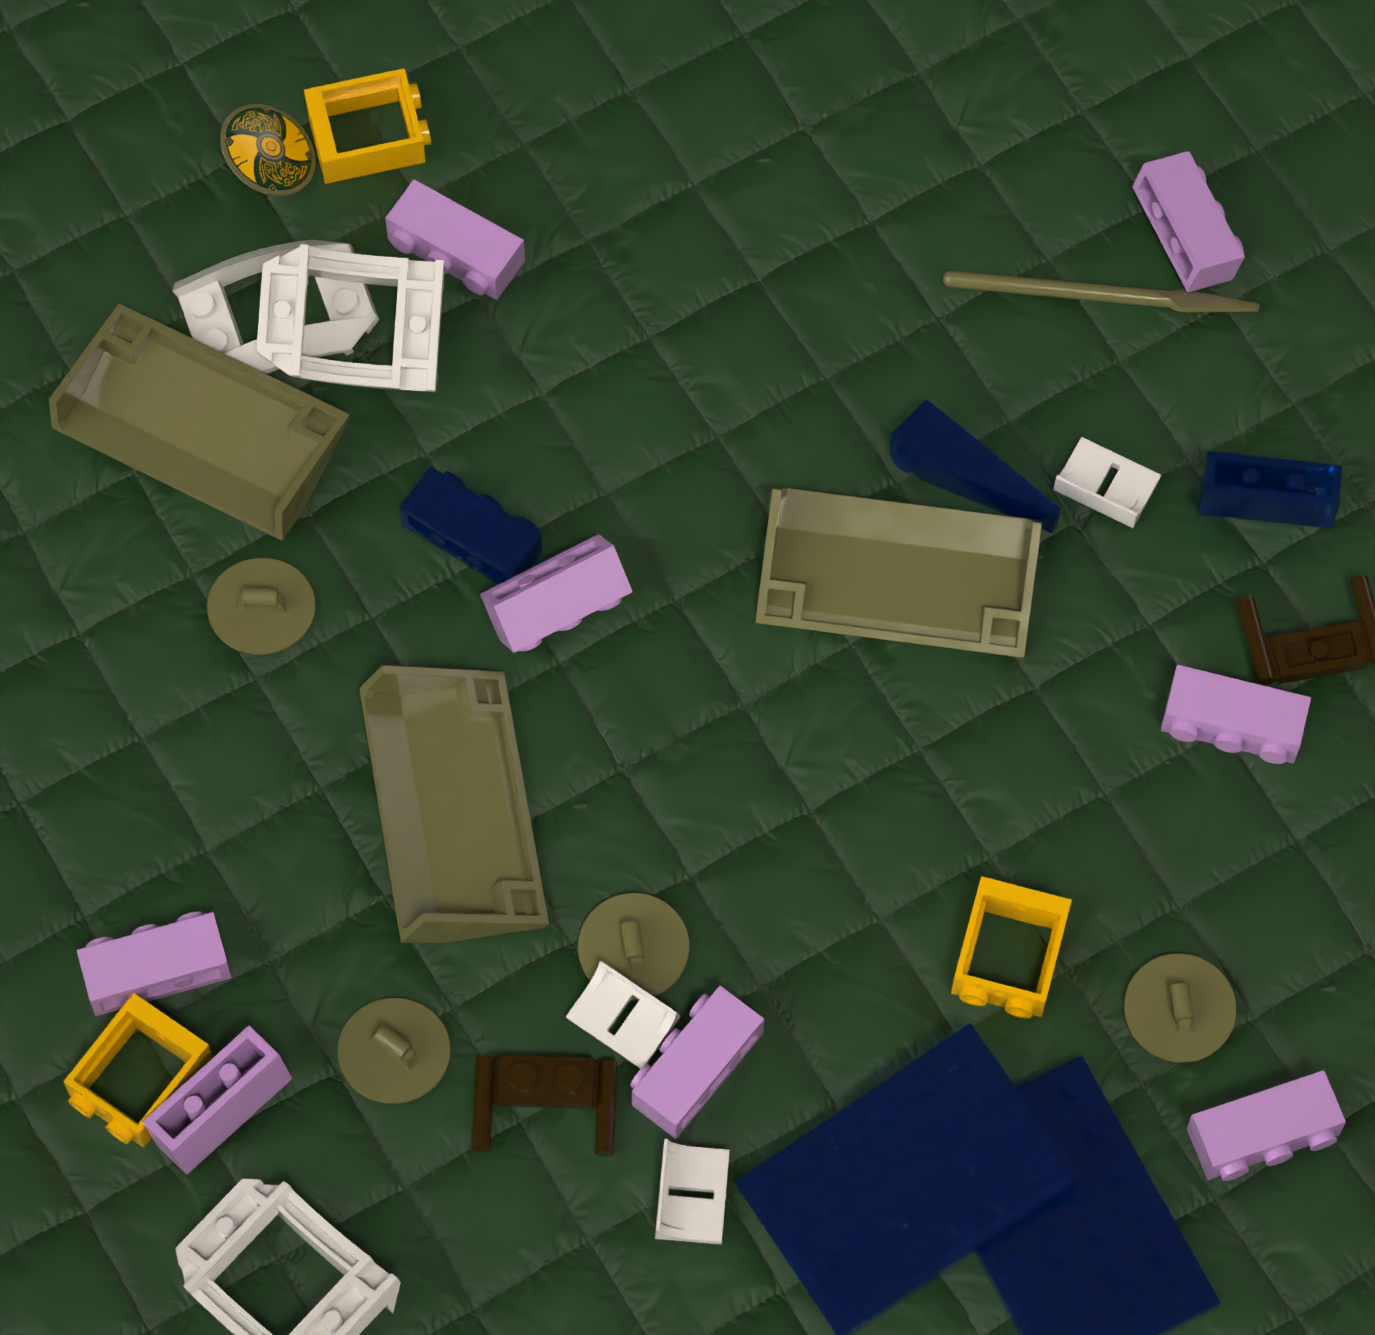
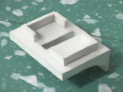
[1053,437,1161,528]
[566,961,681,1069]
[655,1139,730,1244]

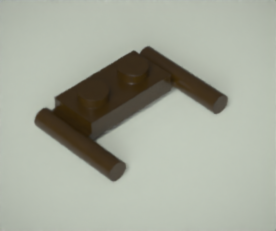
[1237,576,1375,685]
[472,1055,618,1157]

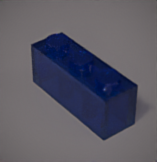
[1198,451,1342,529]
[400,466,543,585]

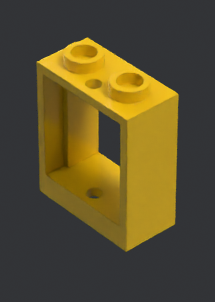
[304,68,431,184]
[951,876,1072,1018]
[63,993,213,1148]

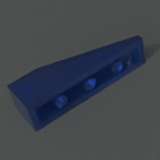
[889,399,1061,533]

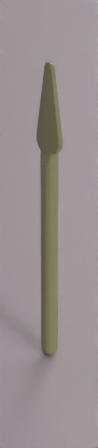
[942,270,1260,312]

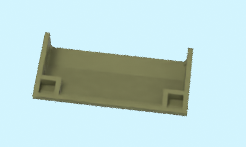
[49,303,350,541]
[755,486,1042,658]
[359,665,549,944]

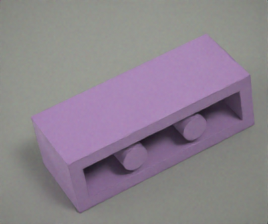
[1132,151,1245,293]
[385,179,525,300]
[480,534,633,653]
[1160,665,1311,764]
[77,912,231,1016]
[630,986,764,1139]
[142,1026,293,1175]
[1186,1070,1346,1181]

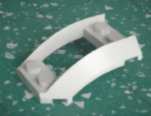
[172,240,379,374]
[256,244,444,392]
[175,1179,401,1335]

